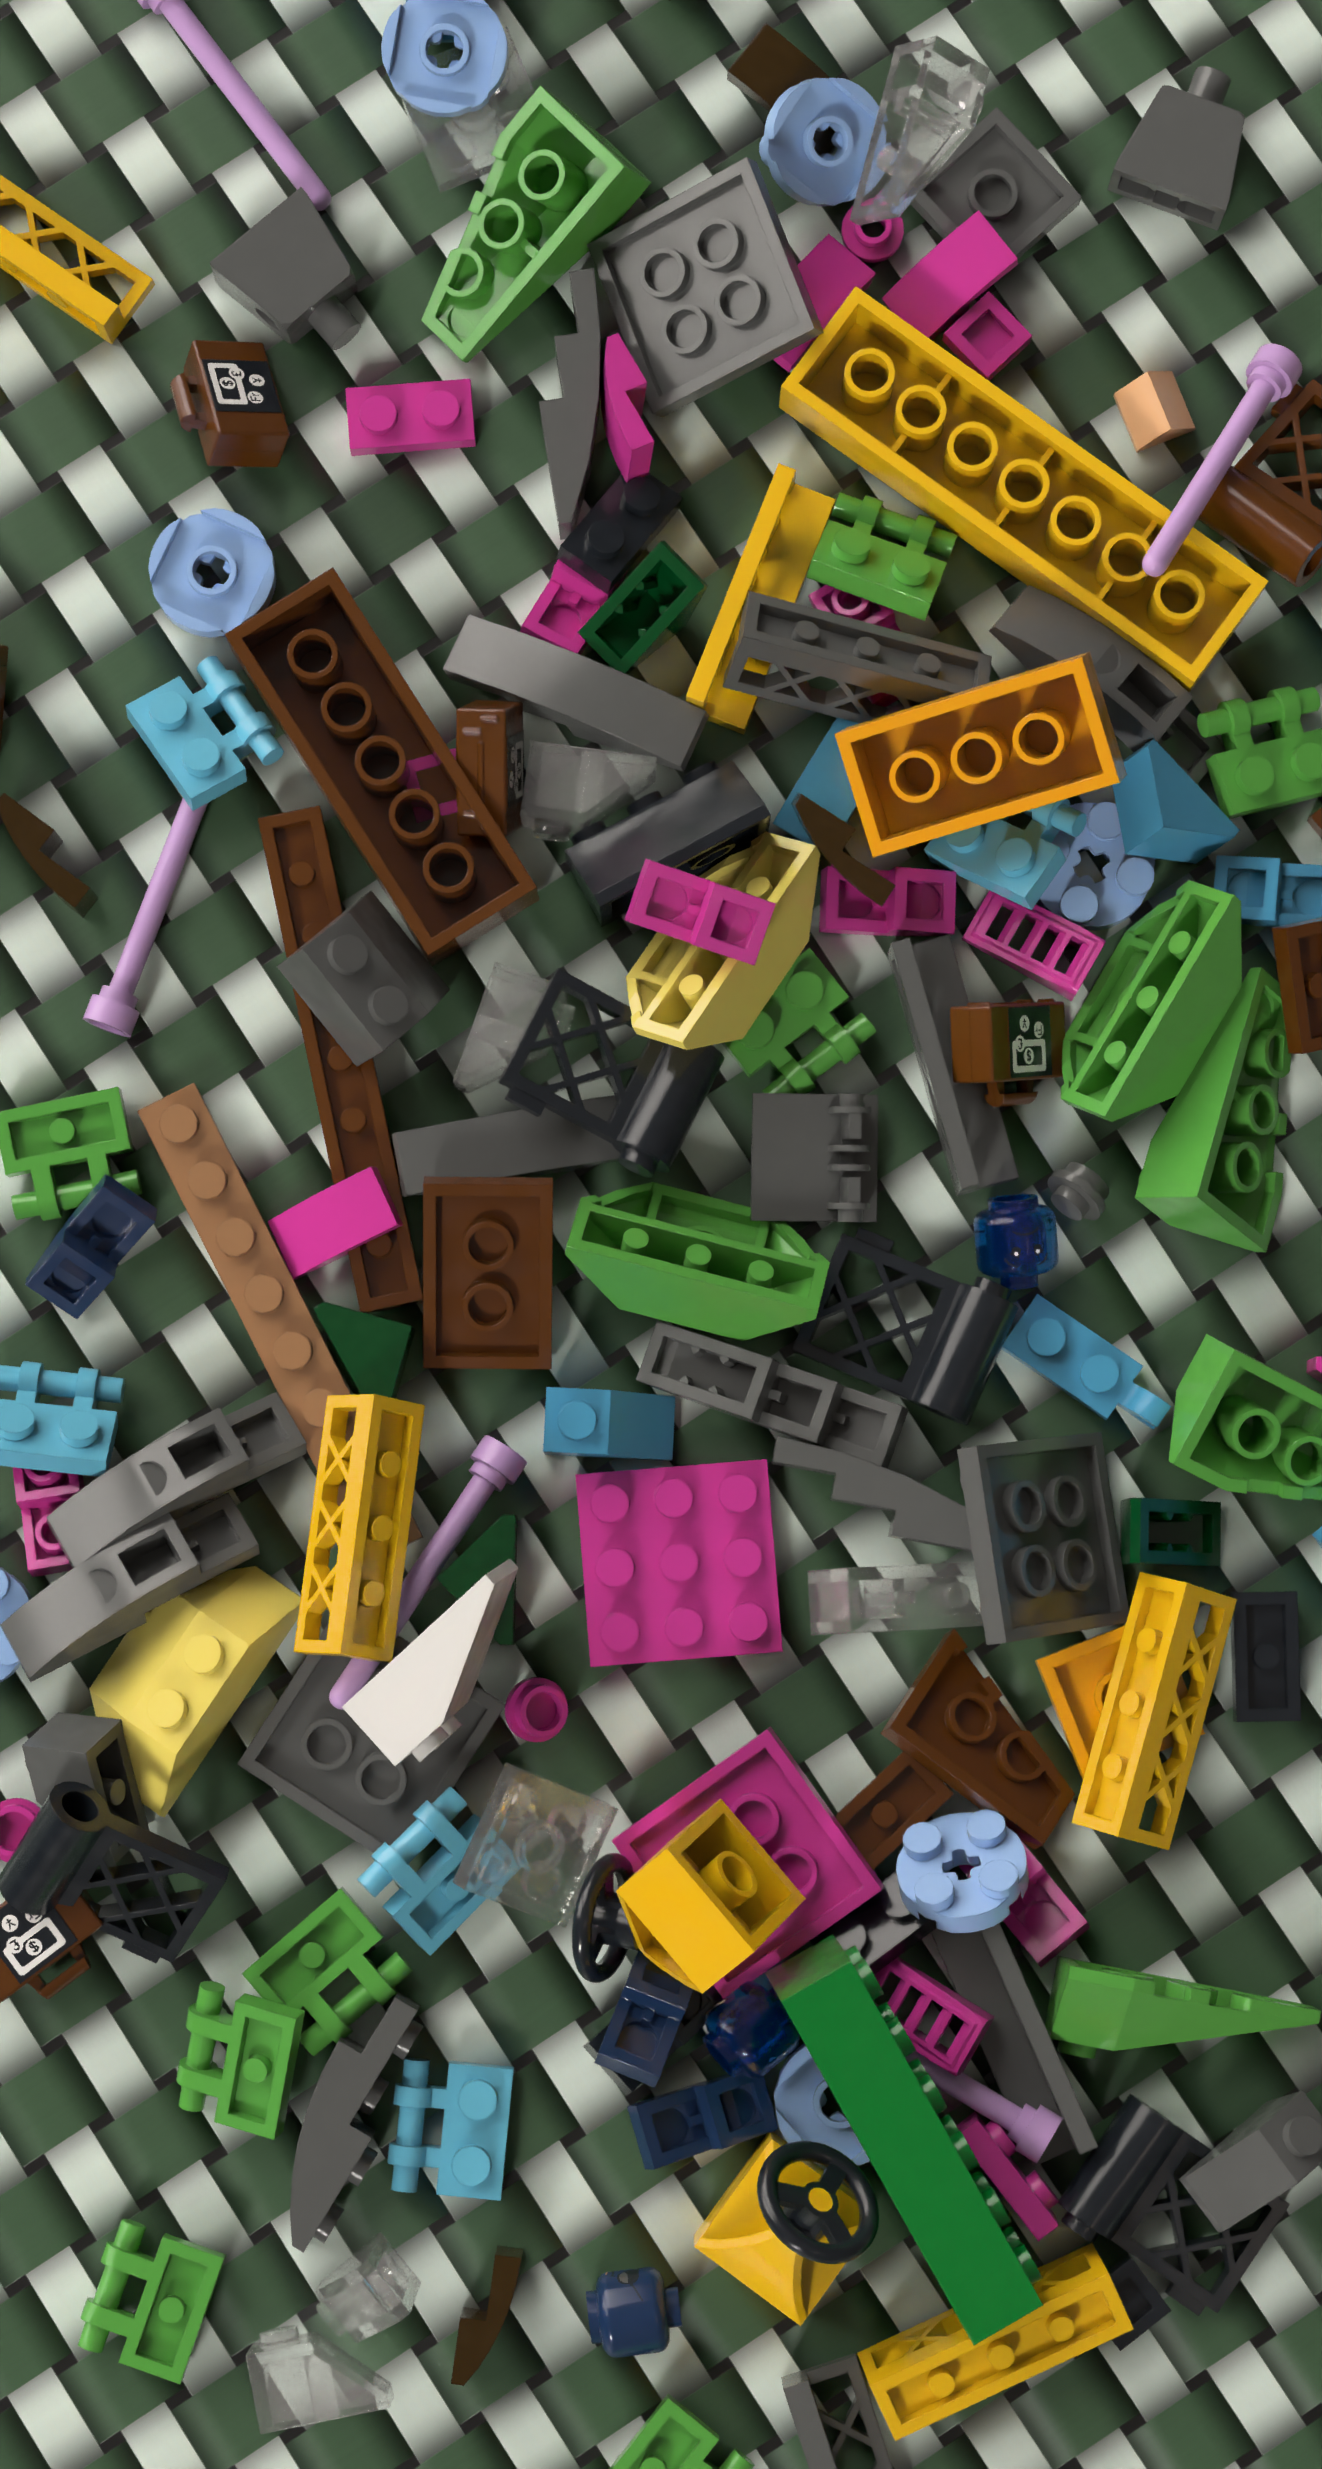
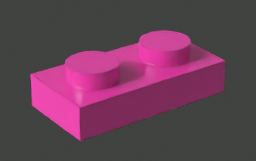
[345,379,476,456]
[956,2111,1059,2242]

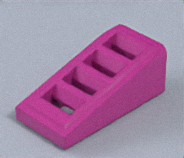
[961,890,1106,1001]
[873,1957,995,2077]

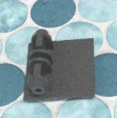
[750,1093,878,1222]

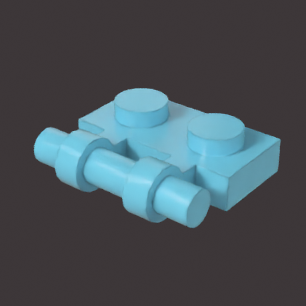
[125,656,284,811]
[924,799,1087,910]
[0,1361,125,1477]
[357,1786,522,1956]
[387,2058,514,2201]

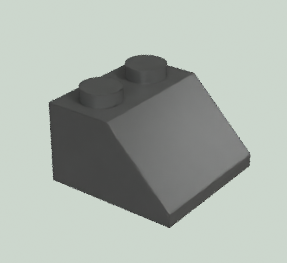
[277,890,450,1067]

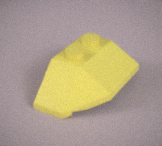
[626,832,820,1050]
[89,1566,301,1818]

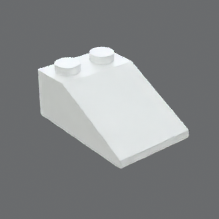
[342,1559,518,1766]

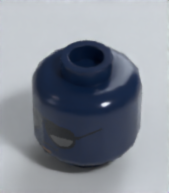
[586,2267,682,2358]

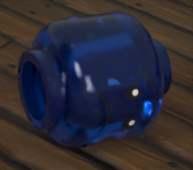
[973,1194,1059,1290]
[702,1981,800,2079]

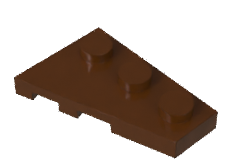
[880,1628,1075,1850]

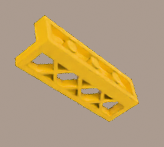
[0,175,155,344]
[686,463,836,734]
[294,1394,425,1663]
[1071,1572,1237,1850]
[857,2243,1134,2441]

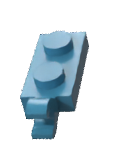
[1001,1294,1171,1430]

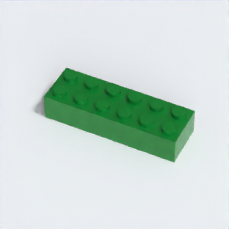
[765,1934,1043,2345]

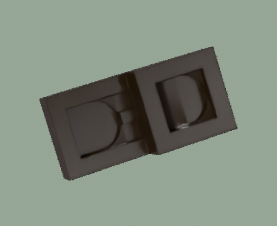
[727,23,837,156]
[0,793,98,918]
[791,793,896,907]
[451,2245,523,2386]

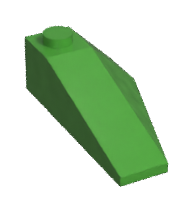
[421,85,652,363]
[1135,967,1291,1252]
[1169,1334,1322,1501]
[1045,1956,1321,2059]

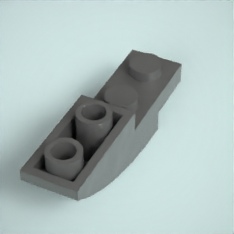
[989,585,1225,784]
[47,1392,307,1568]
[0,1492,260,1682]
[290,1992,423,2253]

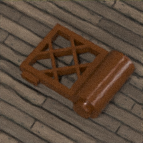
[1198,379,1322,587]

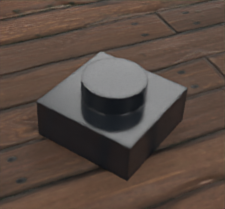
[1107,2254,1172,2351]

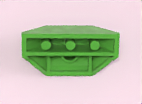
[1061,880,1242,1122]
[565,1182,830,1341]

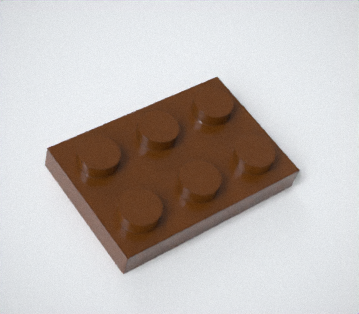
[423,1176,553,1369]

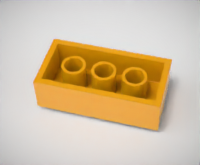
[835,651,1127,857]

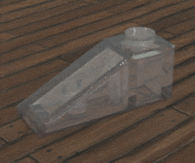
[850,36,990,225]
[807,1562,984,1635]
[315,2231,421,2343]

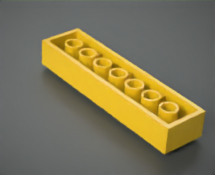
[779,286,1268,693]

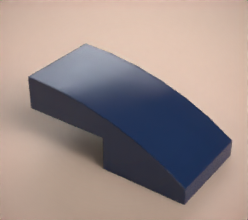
[25,1174,157,1319]
[594,1951,694,2088]
[627,2066,779,2170]

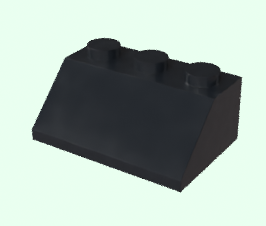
[564,761,771,927]

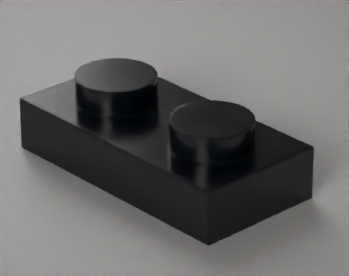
[557,473,683,594]
[1230,1591,1301,1722]
[810,1871,937,1974]

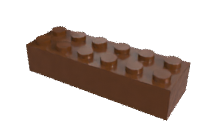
[225,567,539,967]

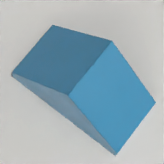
[1112,738,1240,864]

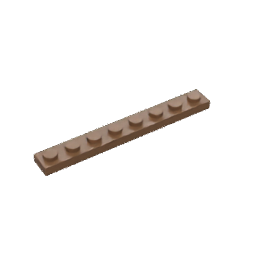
[137,1083,424,1546]

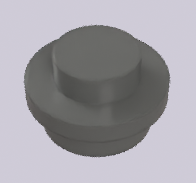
[1048,1162,1109,1221]

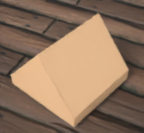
[1113,371,1195,453]

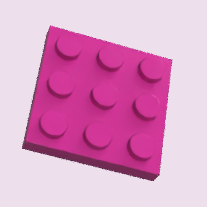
[575,1459,783,1667]
[611,1726,884,1999]

